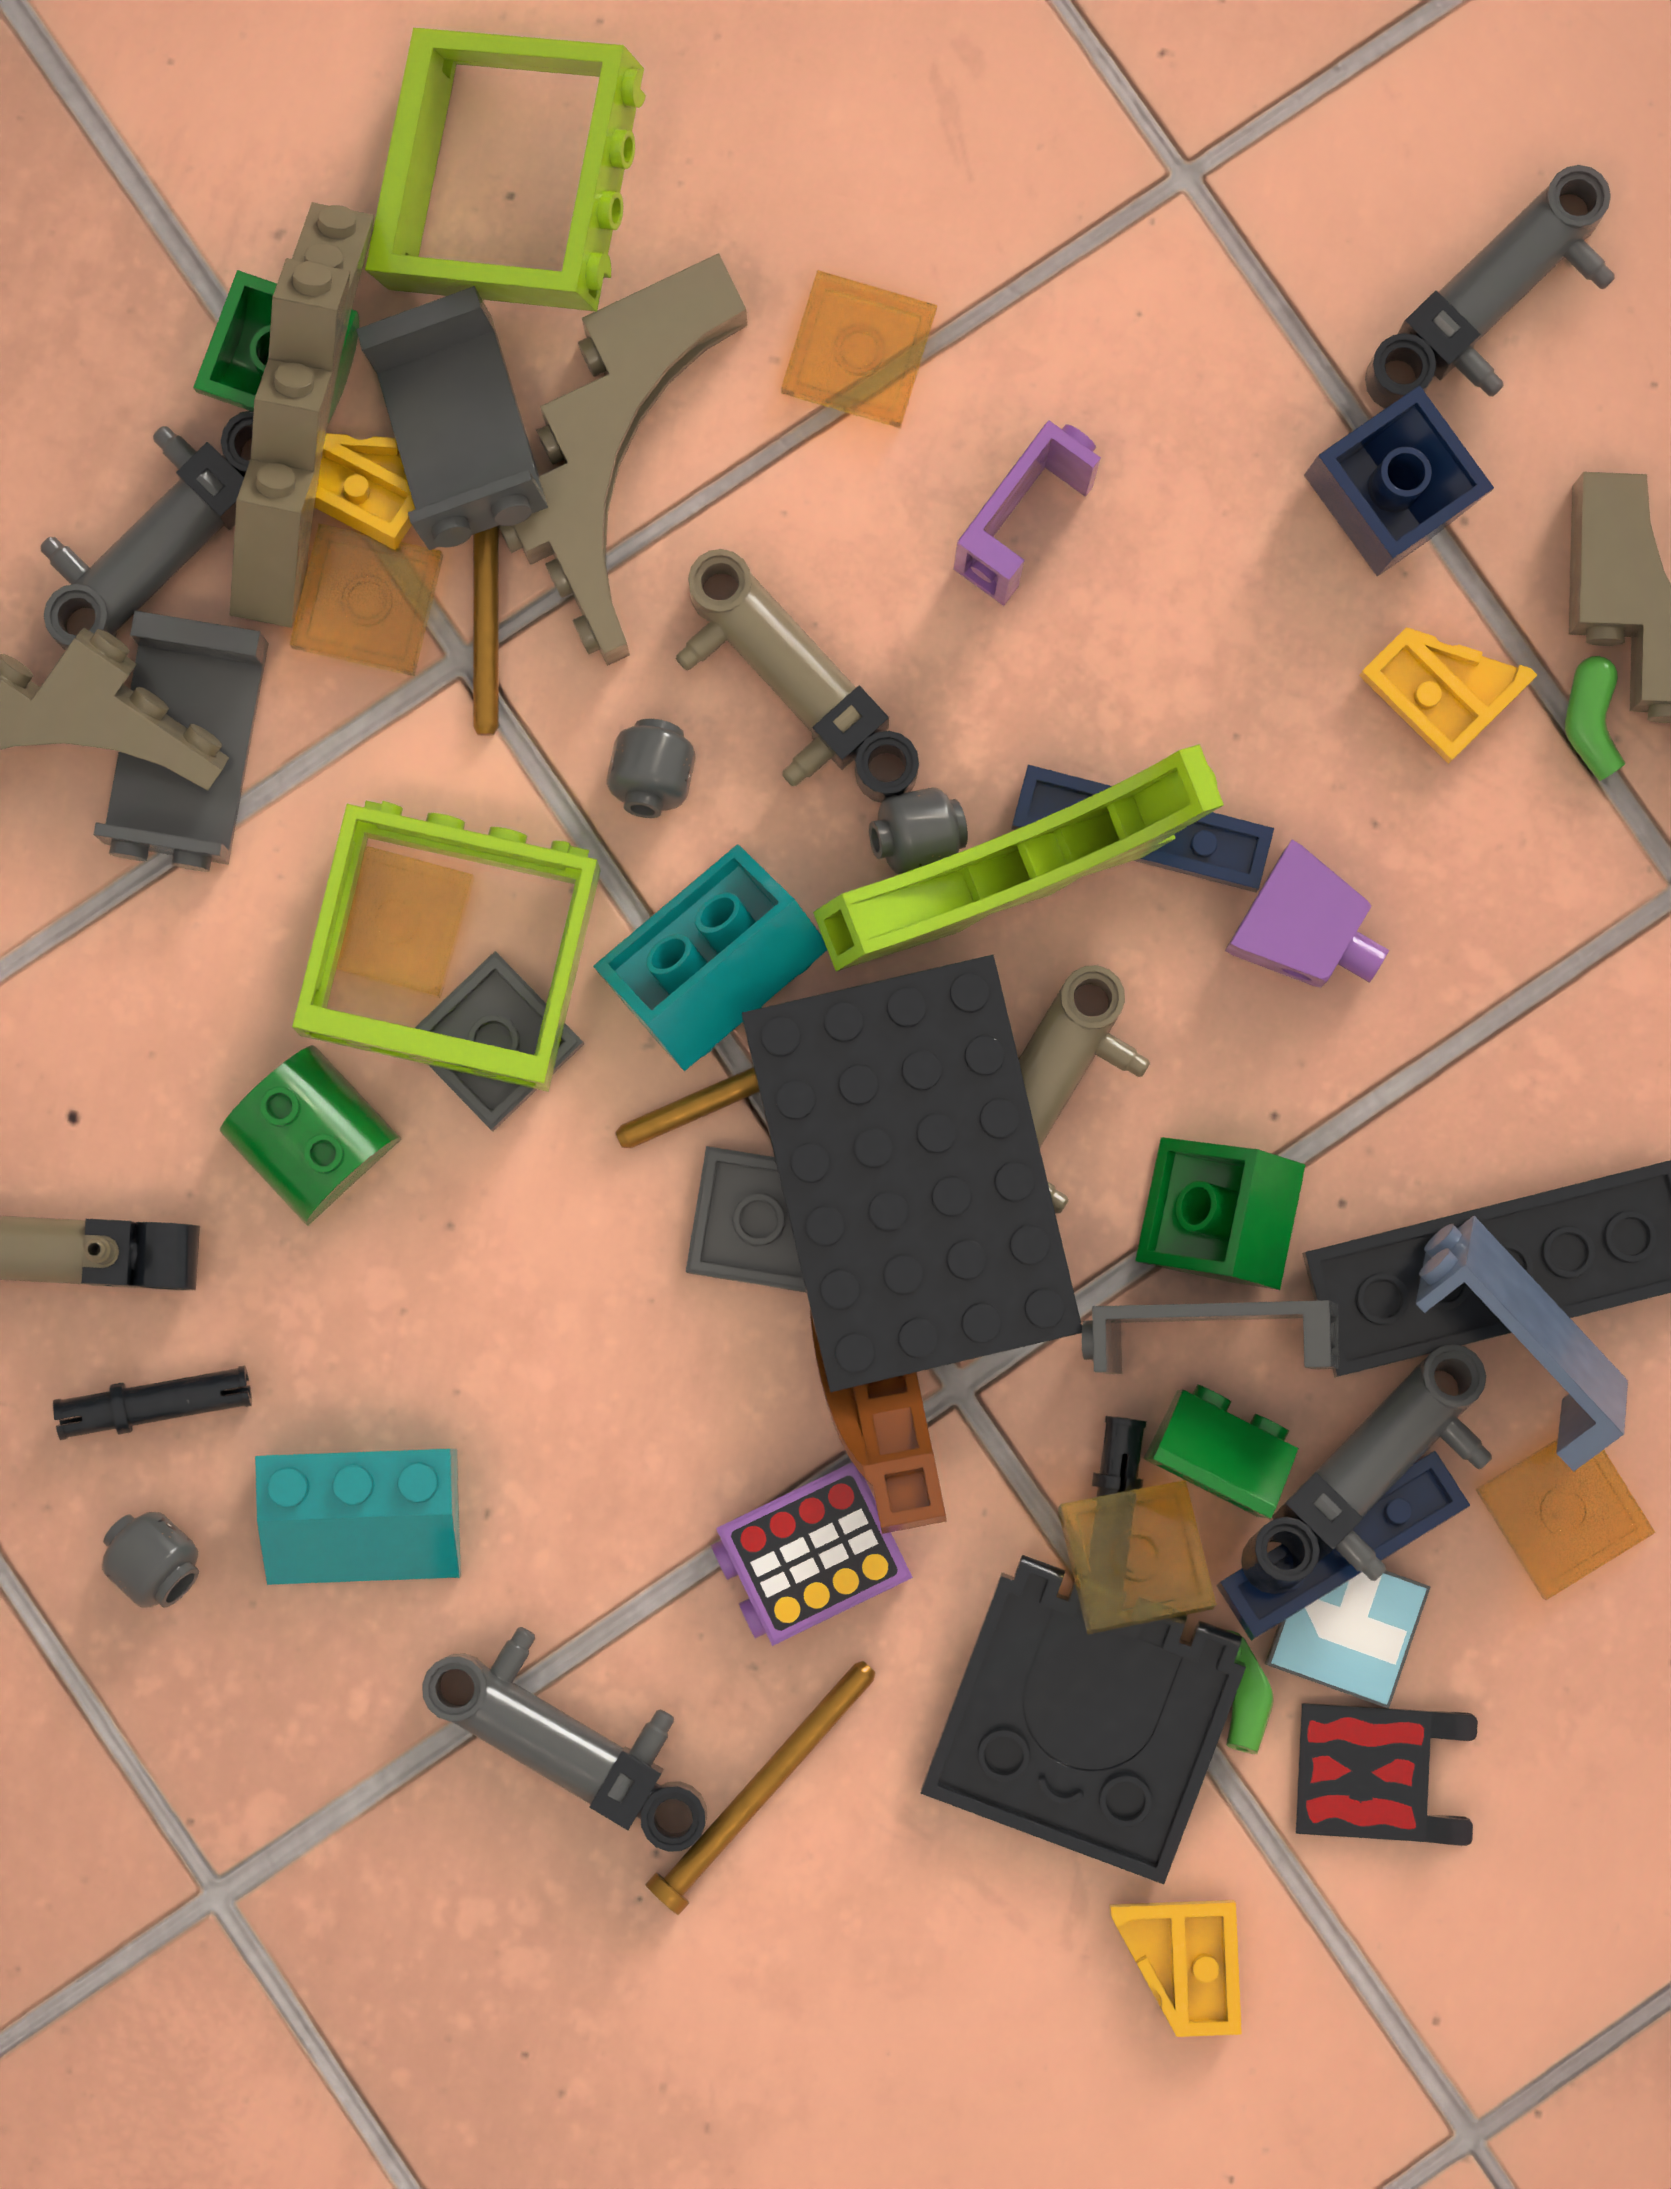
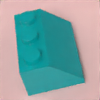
[593,844,827,1071]
[255,1449,461,1585]

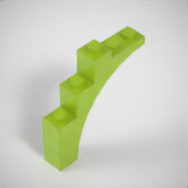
[813,744,1224,972]

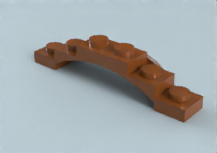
[810,1310,947,1534]

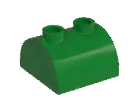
[193,270,359,425]
[220,1045,401,1226]

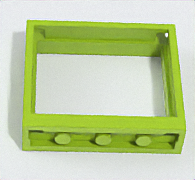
[365,28,646,312]
[292,800,601,1092]

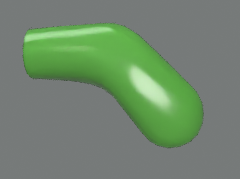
[1565,656,1625,781]
[1226,1630,1274,1754]

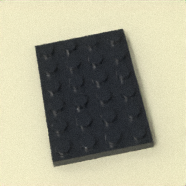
[741,954,1082,1392]

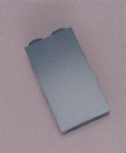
[1416,1216,1628,1472]

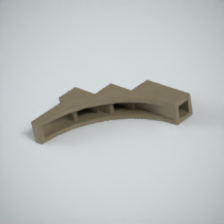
[230,202,374,628]
[498,253,747,666]
[1569,472,1671,723]
[0,627,229,791]

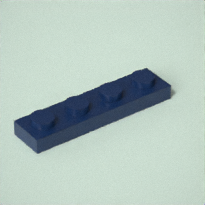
[1011,765,1274,892]
[1216,1451,1470,1641]

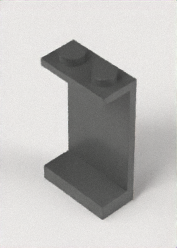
[356,286,548,550]
[93,611,269,872]
[1082,1300,1340,1374]

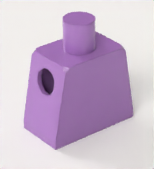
[1225,840,1389,988]

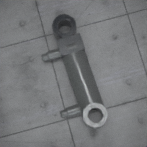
[1365,165,1615,409]
[40,411,254,650]
[1241,1344,1492,1594]
[422,1627,707,1852]

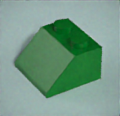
[1135,1137,1306,1290]
[1143,1384,1299,1519]

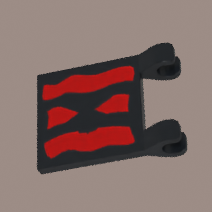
[1296,1703,1478,1846]

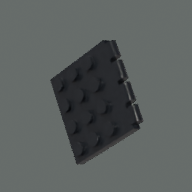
[920,1555,1246,1884]

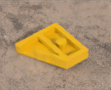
[314,433,415,550]
[1359,627,1537,764]
[1109,1900,1242,2037]

